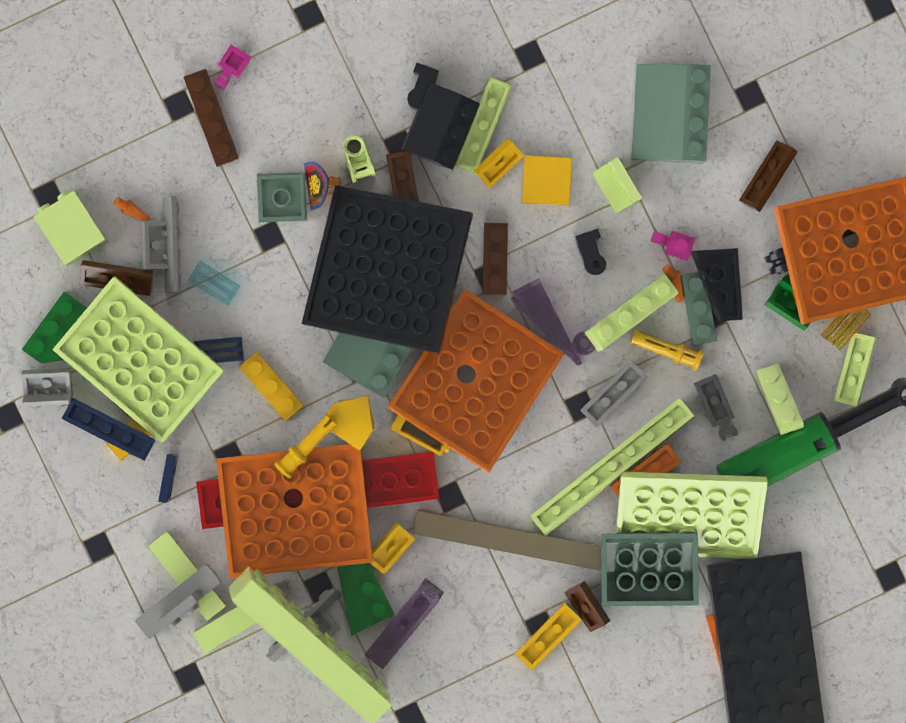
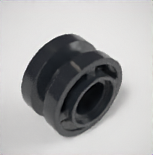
[764,247,788,275]

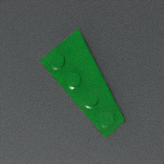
[337,563,394,636]

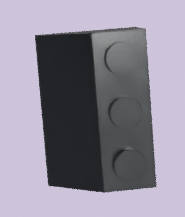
[401,82,480,170]

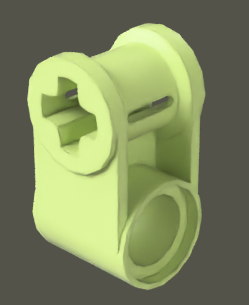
[343,136,376,183]

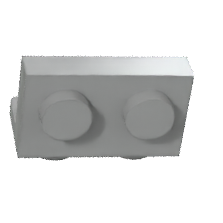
[21,368,73,408]

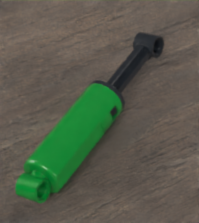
[716,377,906,487]

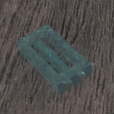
[187,260,241,306]

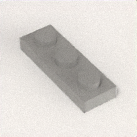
[580,360,647,427]

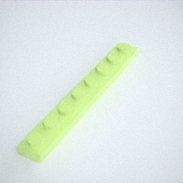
[530,398,695,536]

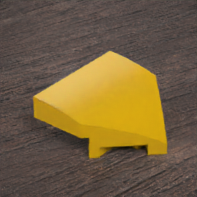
[325,395,375,451]

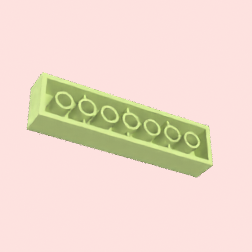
[229,567,392,723]

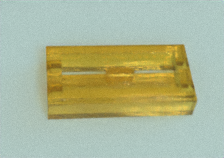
[821,309,871,350]

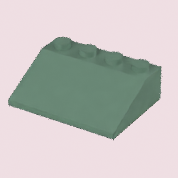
[632,64,711,163]
[323,333,413,398]
[600,533,699,606]

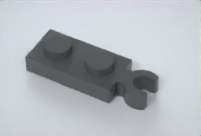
[693,374,738,441]

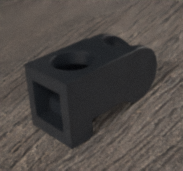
[407,62,439,111]
[574,229,606,275]

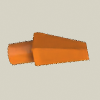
[113,197,150,221]
[662,264,684,303]

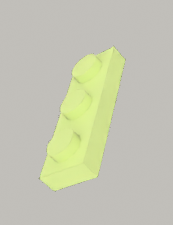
[834,332,877,407]
[756,363,804,435]

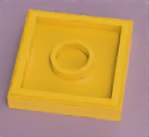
[522,155,572,206]

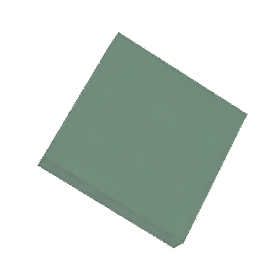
[257,173,307,223]

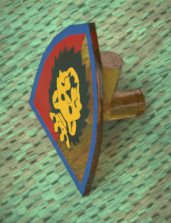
[304,162,342,211]

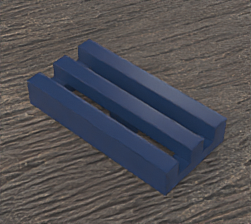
[194,337,244,363]
[158,454,178,503]

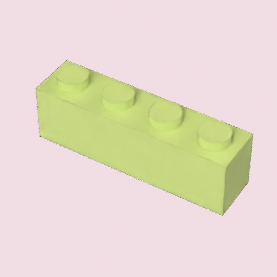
[584,274,679,352]

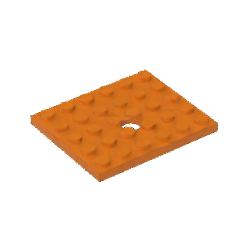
[773,177,906,325]
[387,289,565,473]
[216,444,373,578]

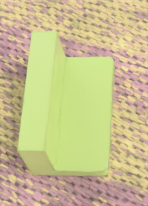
[593,157,642,213]

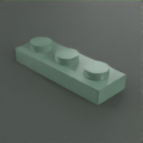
[681,272,717,345]

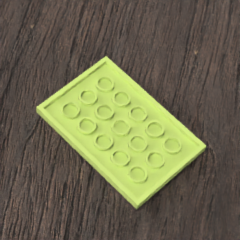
[53,276,225,443]
[615,472,767,559]

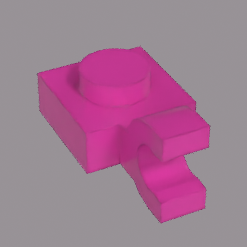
[215,45,251,90]
[651,231,695,261]

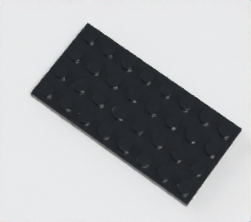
[707,551,824,723]

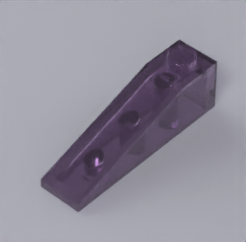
[511,278,582,366]
[364,577,444,669]

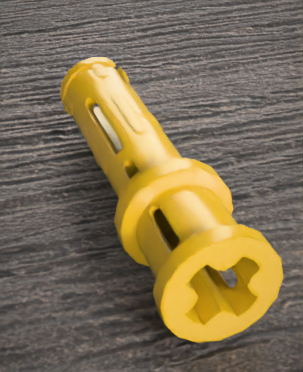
[630,330,704,371]
[274,414,338,479]

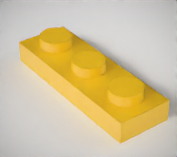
[239,352,304,421]
[515,602,582,671]

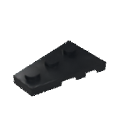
[690,248,743,321]

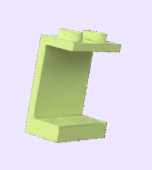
[33,190,108,266]

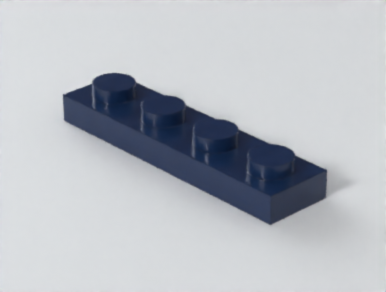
[61,398,155,461]

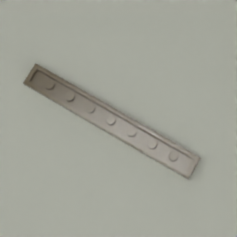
[413,510,601,571]

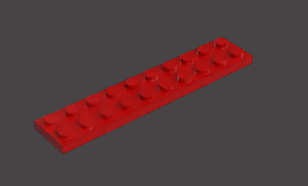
[196,452,439,529]

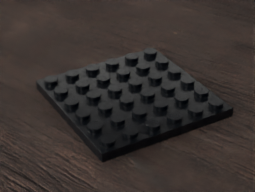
[301,185,473,354]

